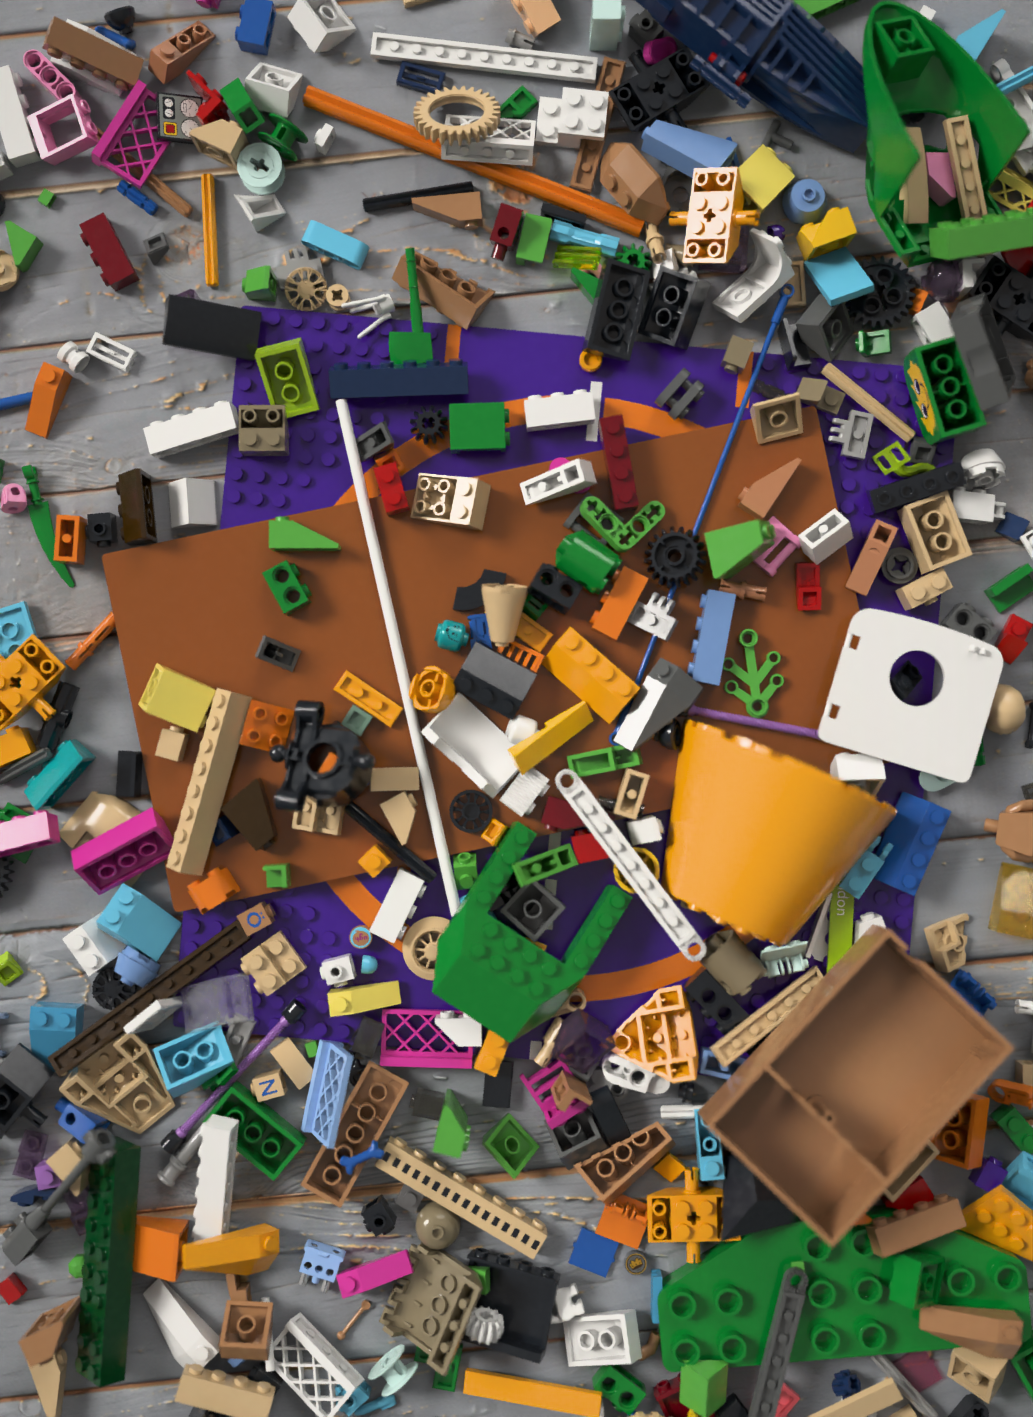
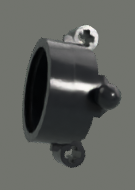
[269,700,375,812]

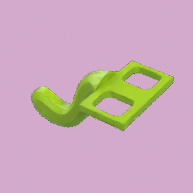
[871,441,936,477]

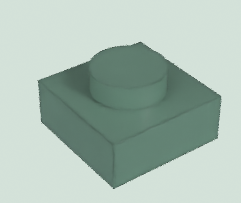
[341,704,373,736]

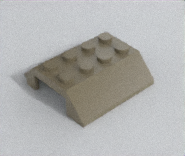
[379,1242,483,1376]

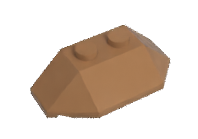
[600,142,670,225]

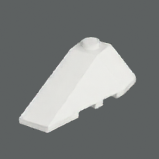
[143,1278,220,1368]

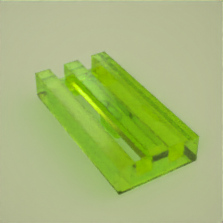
[552,245,602,270]

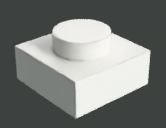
[314,123,336,155]

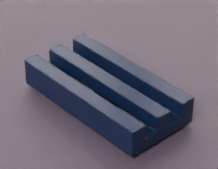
[396,60,446,94]

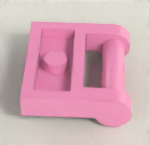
[753,516,801,577]

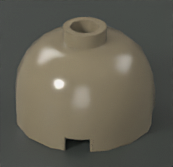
[415,1201,461,1250]

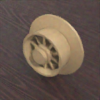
[402,916,450,981]

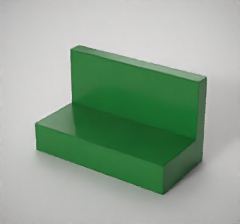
[984,563,1033,613]

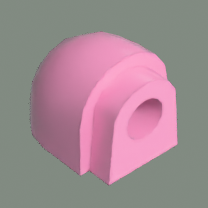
[1,483,27,514]

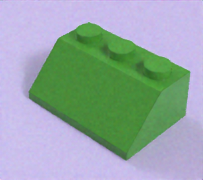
[433,1089,471,1158]

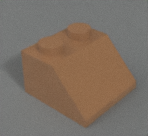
[219,1300,274,1361]

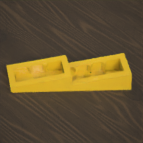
[507,701,594,775]

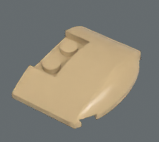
[59,791,145,888]

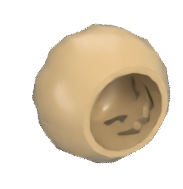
[985,684,1026,735]

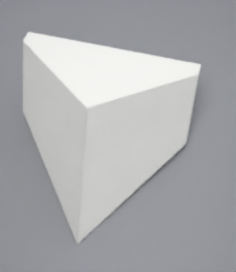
[233,194,286,232]

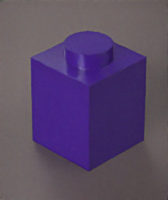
[968,1155,1008,1192]

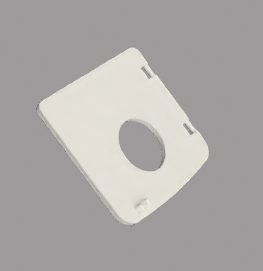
[818,608,1003,783]

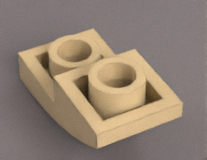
[369,767,419,792]
[270,1037,313,1090]

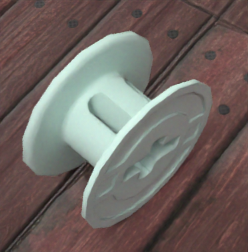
[237,142,285,195]
[368,1344,418,1397]

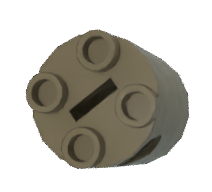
[698,930,767,996]

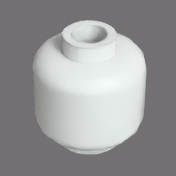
[505,715,541,745]

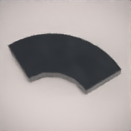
[453,569,507,611]

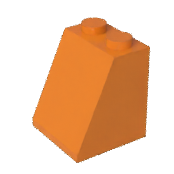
[133,1215,189,1282]

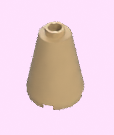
[481,583,528,647]

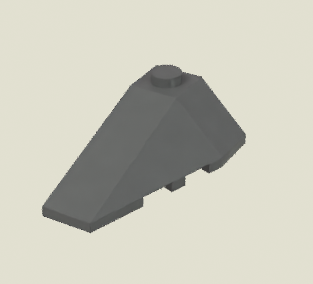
[614,658,704,753]

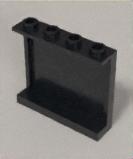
[461,1248,561,1364]

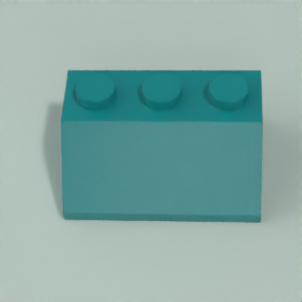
[24,739,97,811]

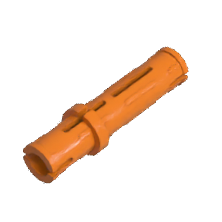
[65,611,116,671]

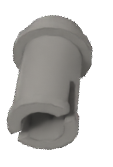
[505,28,535,50]

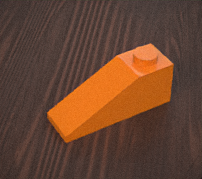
[25,362,73,439]

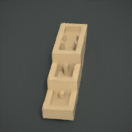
[899,127,929,224]

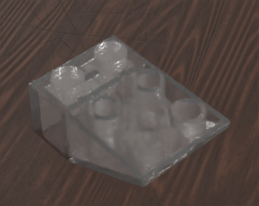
[181,973,255,1034]

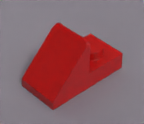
[994,614,1033,665]

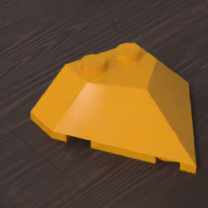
[600,985,699,1083]

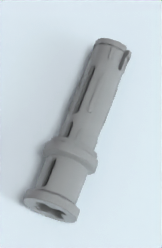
[157,1123,203,1187]

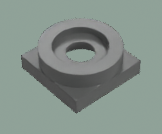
[662,165,693,218]

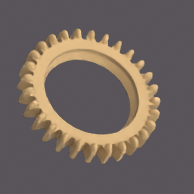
[413,86,501,146]

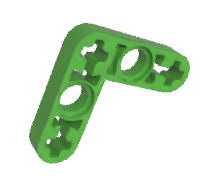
[580,496,665,553]

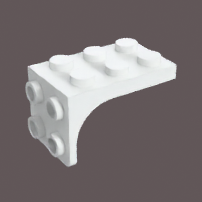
[711,228,795,323]

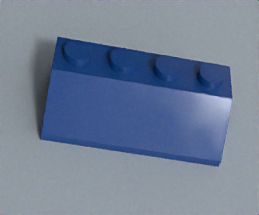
[874,792,952,896]

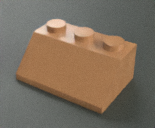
[18,1295,81,1368]

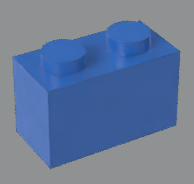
[235,0,276,56]

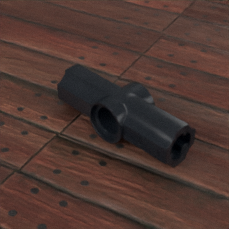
[35,681,80,752]

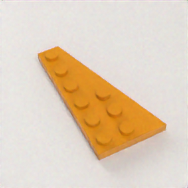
[960,1184,1033,1262]

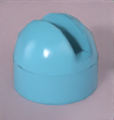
[361,955,378,974]

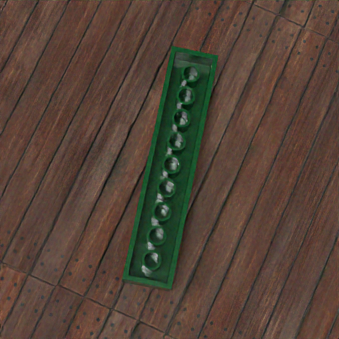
[75,1136,141,1388]

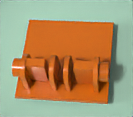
[239,699,295,751]
[595,1194,647,1250]

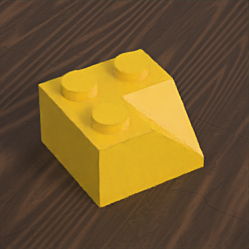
[796,206,857,261]

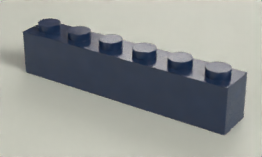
[329,358,469,398]

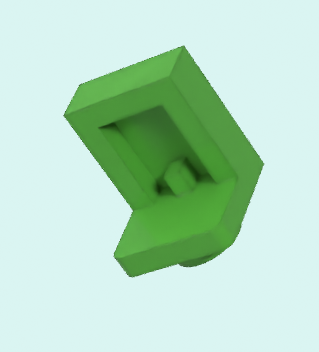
[453,852,478,890]

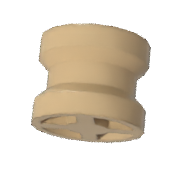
[326,284,351,312]

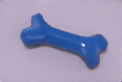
[94,26,136,50]
[340,1140,385,1175]

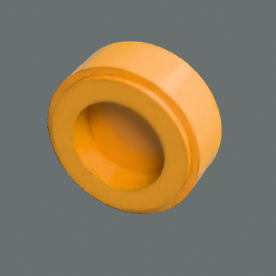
[579,351,602,373]

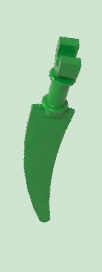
[22,465,75,588]

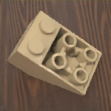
[410,473,491,530]

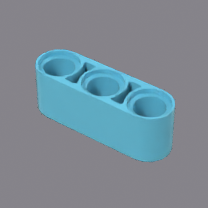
[301,220,370,270]

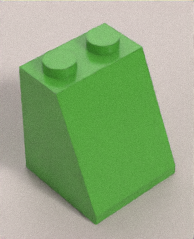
[704,519,776,580]

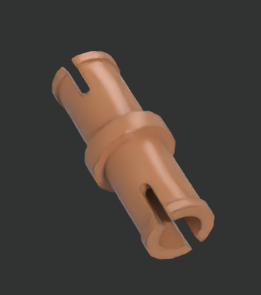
[719,579,767,602]

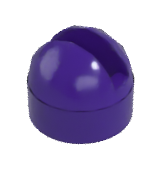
[767,224,785,241]

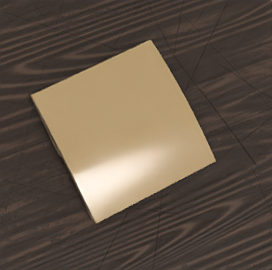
[292,797,345,835]

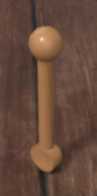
[337,1299,371,1340]

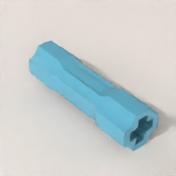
[549,219,620,259]

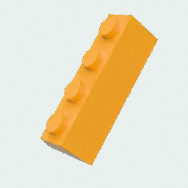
[541,627,640,725]

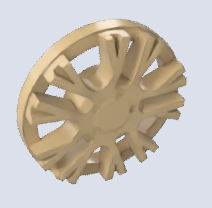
[285,267,327,311]

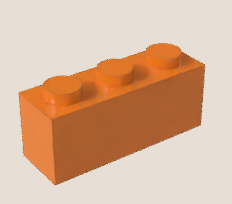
[589,566,649,641]

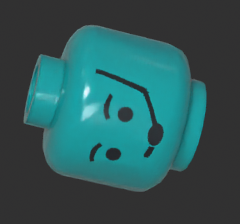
[434,619,469,652]

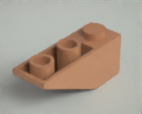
[148,20,215,85]
[845,519,898,597]

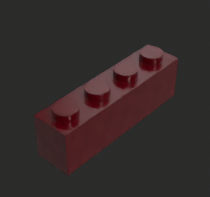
[598,414,639,513]

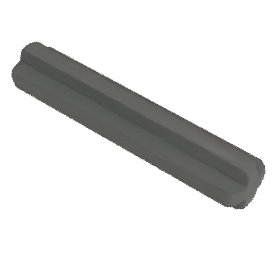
[0,748,53,785]

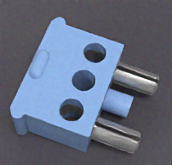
[299,1239,346,1293]

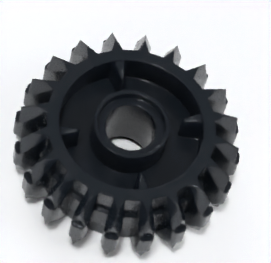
[644,526,707,589]

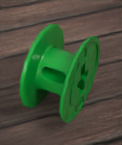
[257,113,308,162]

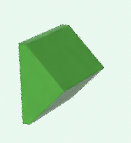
[482,1113,540,1179]
[679,1360,728,1417]

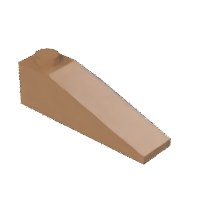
[919,1305,1023,1359]

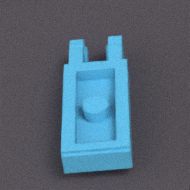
[839,836,894,900]

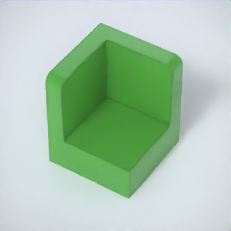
[263,863,291,888]

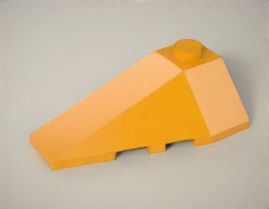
[183,1223,280,1276]

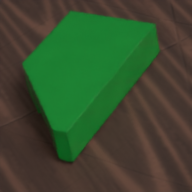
[500,85,538,120]

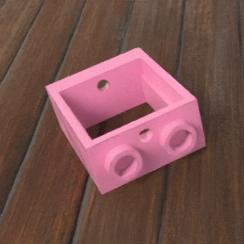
[28,94,99,166]

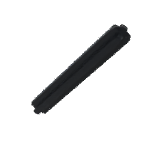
[363,181,474,212]
[344,802,437,883]

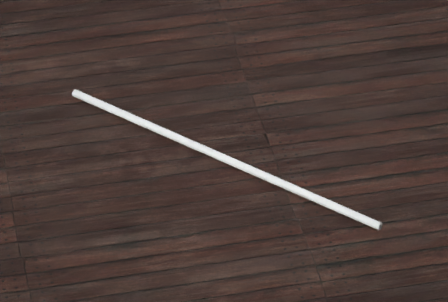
[335,399,460,917]

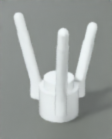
[341,294,395,339]

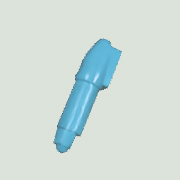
[354,1395,396,1416]

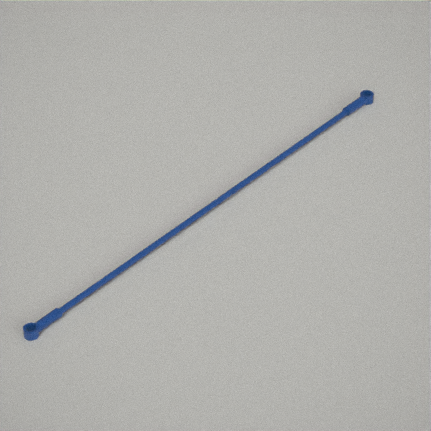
[609,283,795,746]

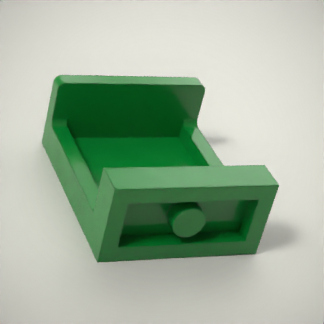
[449,402,510,454]

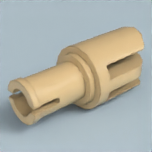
[534,1016,576,1068]

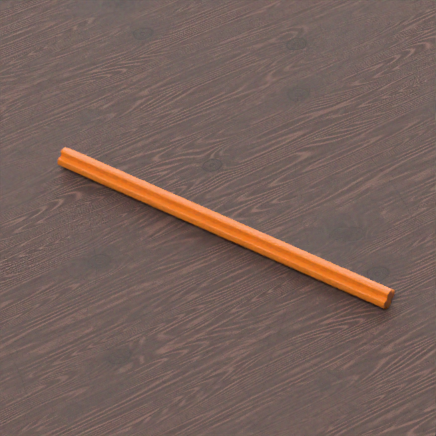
[302,85,645,238]

